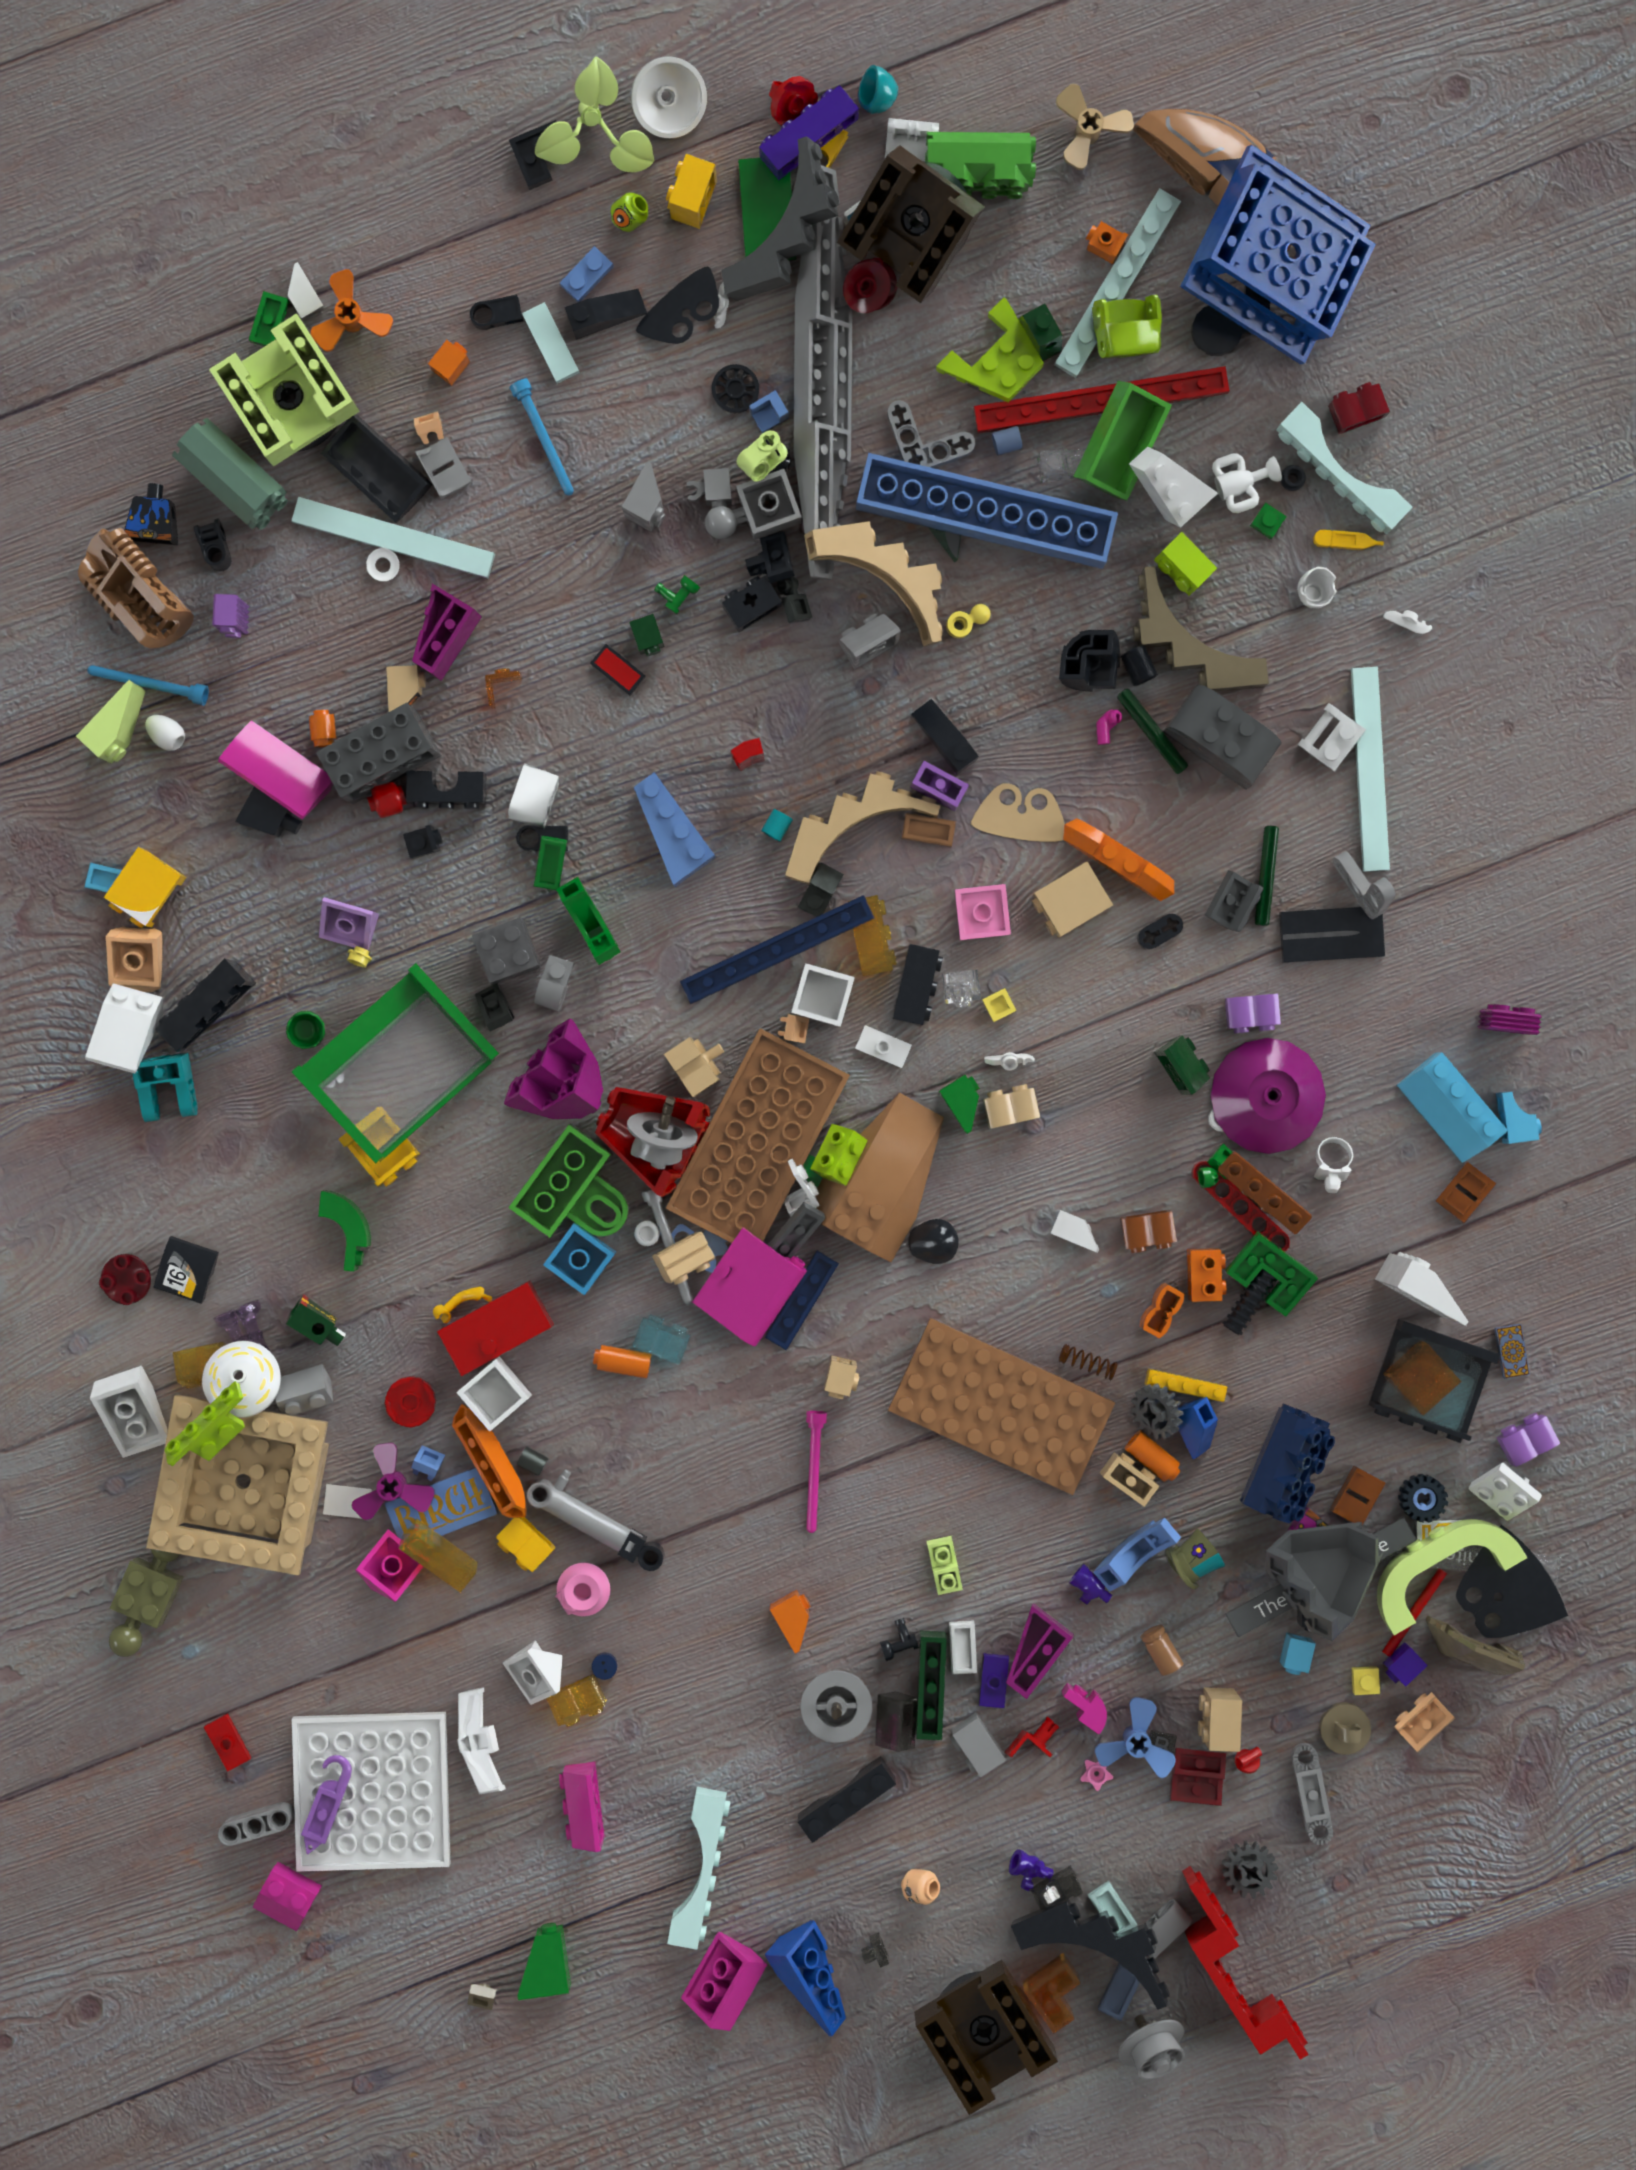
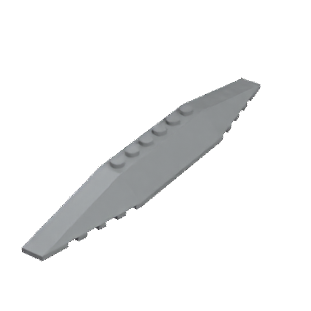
[794,165,852,580]

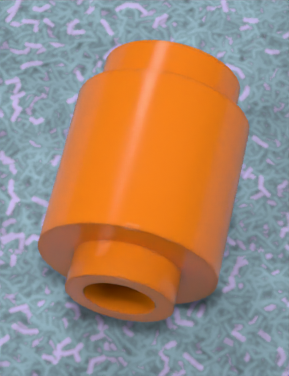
[309,710,337,748]

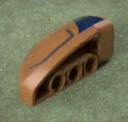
[1133,109,1277,206]

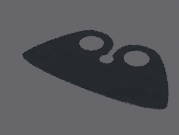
[636,266,719,344]

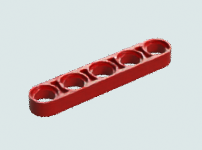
[1191,1161,1290,1251]

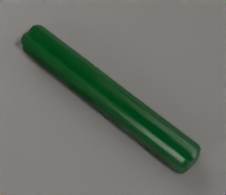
[1117,688,1188,774]
[1255,825,1279,926]

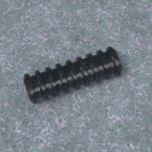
[1222,1268,1278,1335]

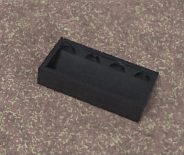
[320,415,433,523]

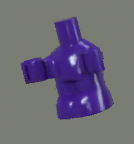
[1069,1563,1113,1605]
[1009,1849,1054,1891]

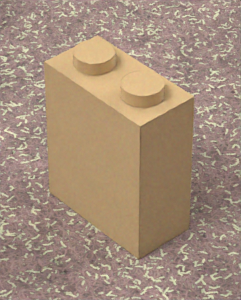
[1032,862,1113,938]

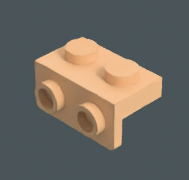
[1394,1692,1455,1752]

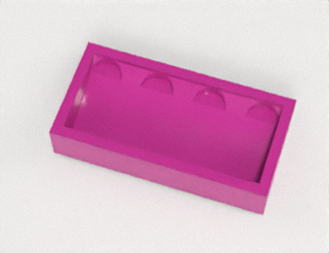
[218,720,333,820]

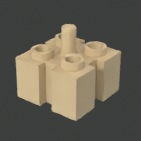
[664,1037,724,1097]

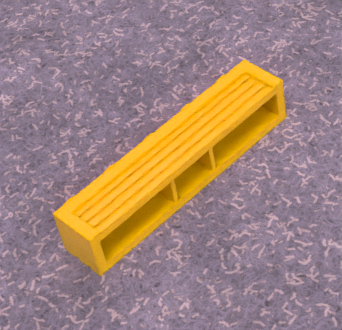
[1145,1368,1227,1402]

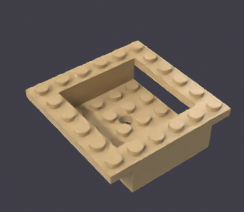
[146,1395,329,1575]

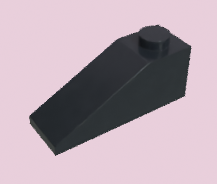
[565,289,647,340]
[911,699,979,775]

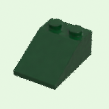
[1154,1035,1210,1095]

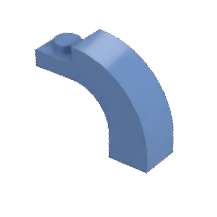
[1093,1518,1181,1592]

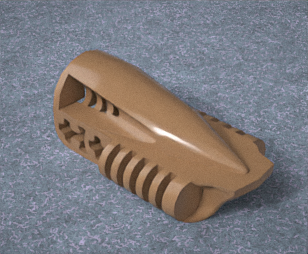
[78,528,194,648]

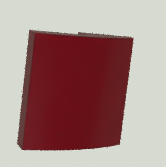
[1169,1748,1226,1806]

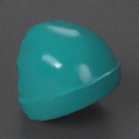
[858,65,898,114]

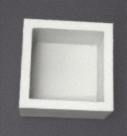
[791,963,855,1027]
[456,1357,532,1432]

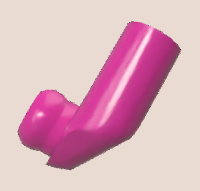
[1096,709,1122,745]

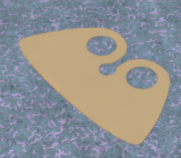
[971,783,1065,842]

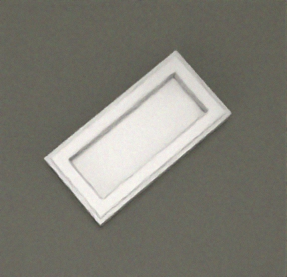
[949,1621,977,1674]

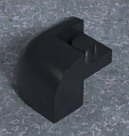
[1059,630,1120,692]

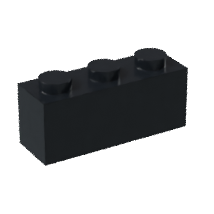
[892,944,943,1026]

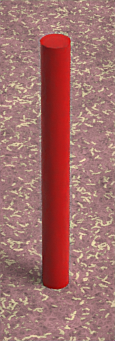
[1382,1568,1447,1657]

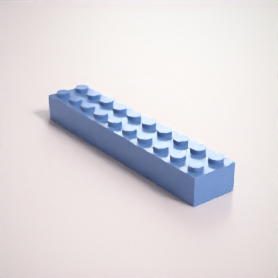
[856,453,1118,569]

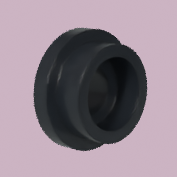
[1280,465,1306,491]

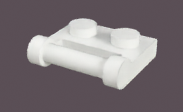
[1297,703,1366,772]

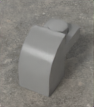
[534,955,575,1012]

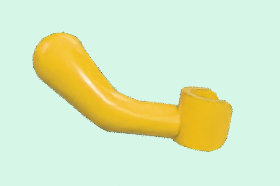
[433,1286,492,1323]

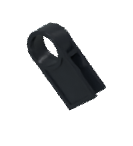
[470,294,524,330]
[516,825,568,852]

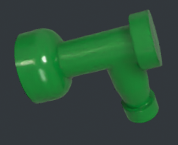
[654,575,700,614]

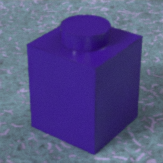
[1383,1642,1428,1687]

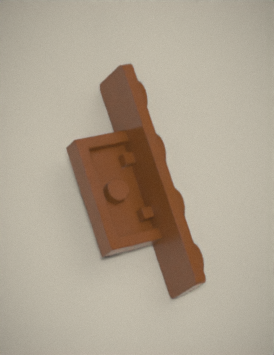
[1218,1151,1312,1234]

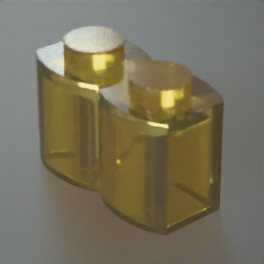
[546,1674,607,1727]

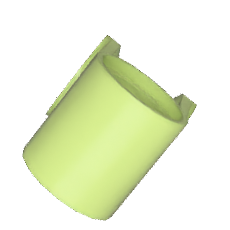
[737,430,788,482]

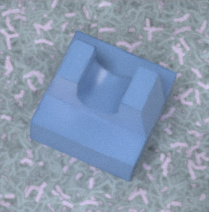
[411,1446,445,1481]

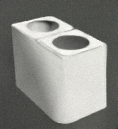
[508,763,559,829]

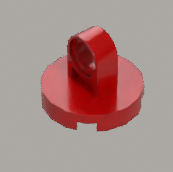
[769,76,818,127]

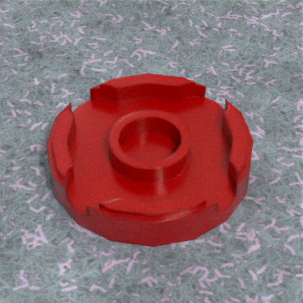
[385,1376,437,1428]

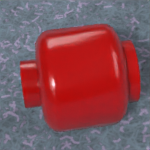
[367,782,407,818]

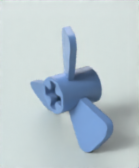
[1095,1697,1176,1778]

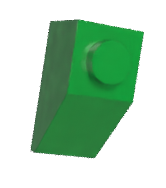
[939,1074,980,1134]

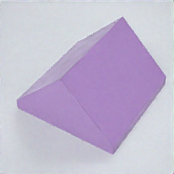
[319,897,379,950]

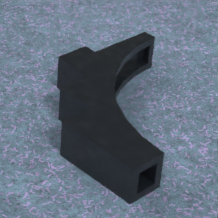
[1011,1897,1170,2010]

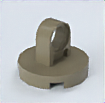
[1319,1702,1371,1755]

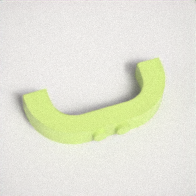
[1377,1519,1527,1635]

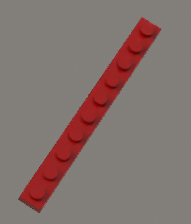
[973,366,1230,434]

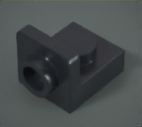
[403,824,443,859]

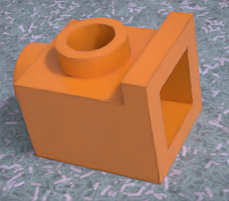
[1086,221,1128,264]

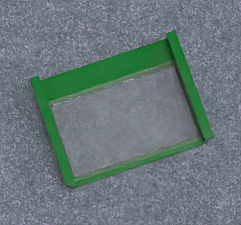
[292,963,499,1164]

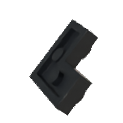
[509,120,556,190]

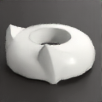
[366,547,399,581]

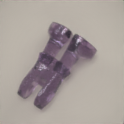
[214,1299,272,1354]

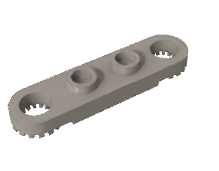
[1291,1743,1333,1845]

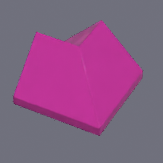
[355,1529,428,1602]

